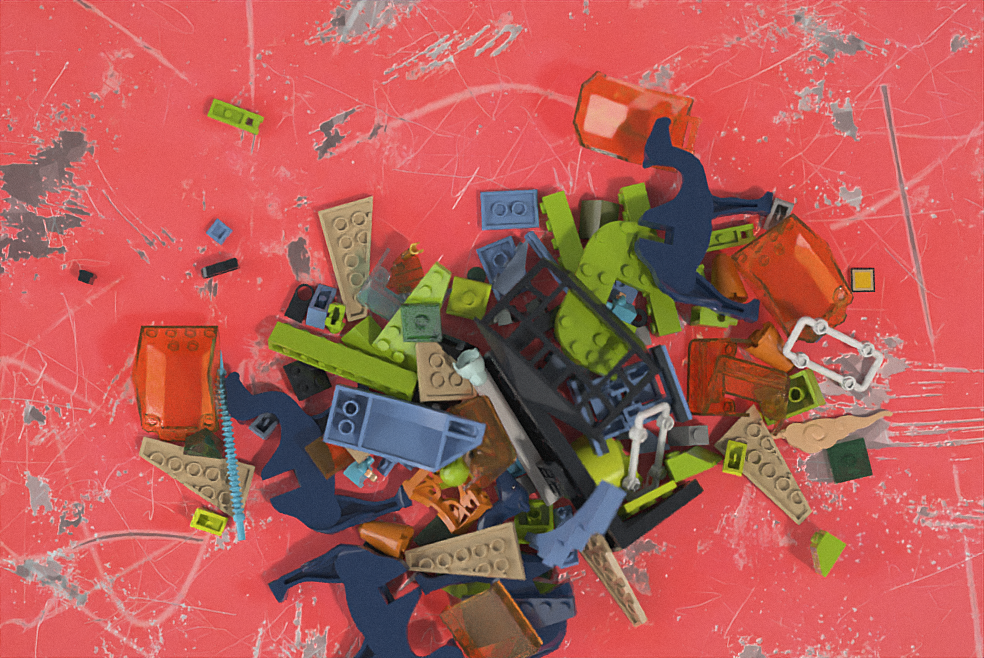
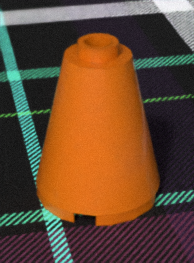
[711,253,749,303]
[743,321,796,373]
[358,520,414,560]

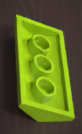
[341,315,401,396]

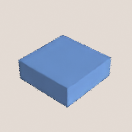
[206,218,233,245]

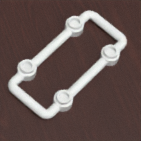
[783,316,883,392]
[622,402,674,502]

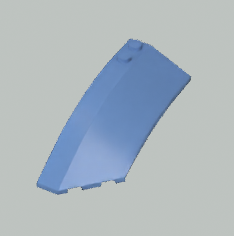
[323,383,486,473]

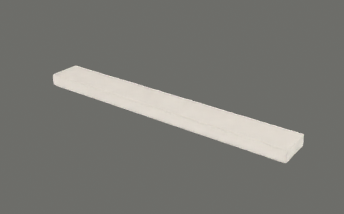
[473,367,563,506]

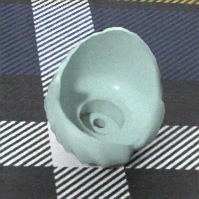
[453,348,487,386]

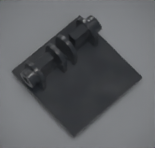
[283,360,332,401]

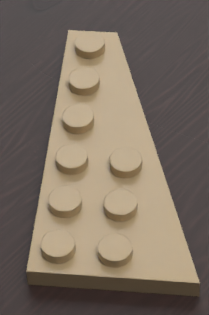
[318,196,373,322]
[714,403,812,525]
[139,436,256,517]
[405,522,526,580]
[578,532,648,627]

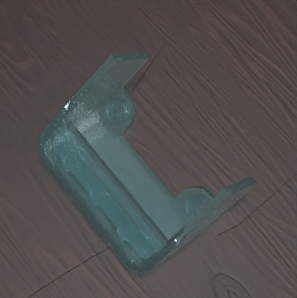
[357,247,453,322]

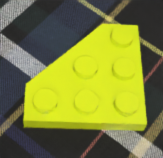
[616,480,677,521]

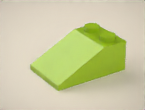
[754,369,826,426]

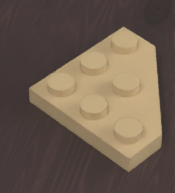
[416,342,477,402]

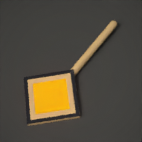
[827,268,875,318]

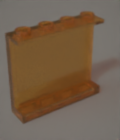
[439,580,543,658]

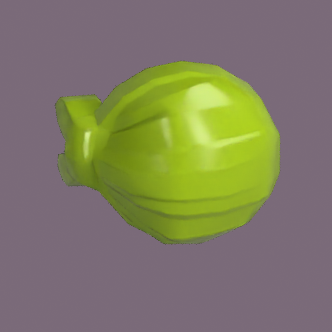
[440,456,469,487]

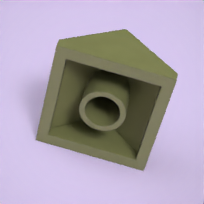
[579,200,620,240]

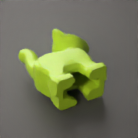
[324,302,346,334]

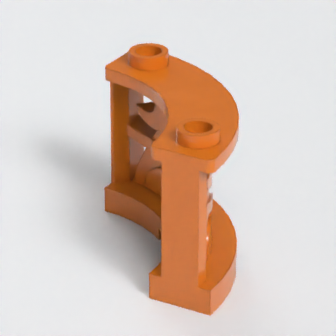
[402,468,492,535]

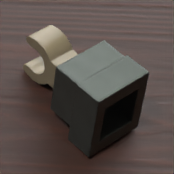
[488,305,520,326]

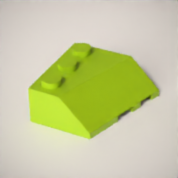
[663,445,723,482]

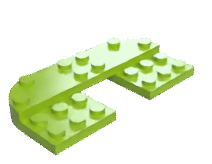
[555,221,664,381]

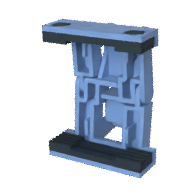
[566,345,693,456]

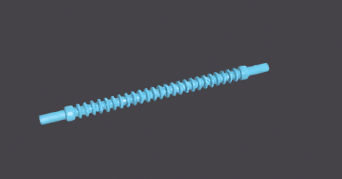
[214,350,246,541]

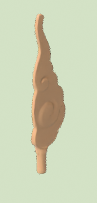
[770,411,893,454]

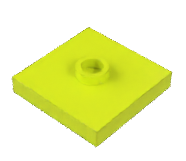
[446,276,492,320]

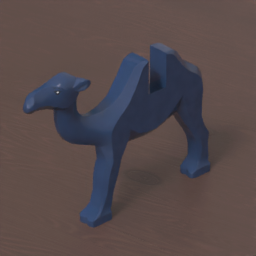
[635,117,773,323]
[225,372,413,535]
[415,468,574,658]
[268,543,465,658]

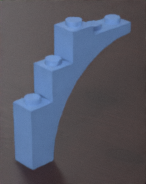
[524,480,626,568]

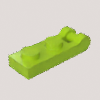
[207,98,264,136]
[707,223,757,252]

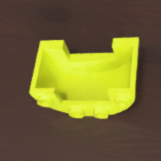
[570,434,643,501]

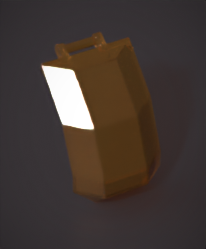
[571,71,702,173]

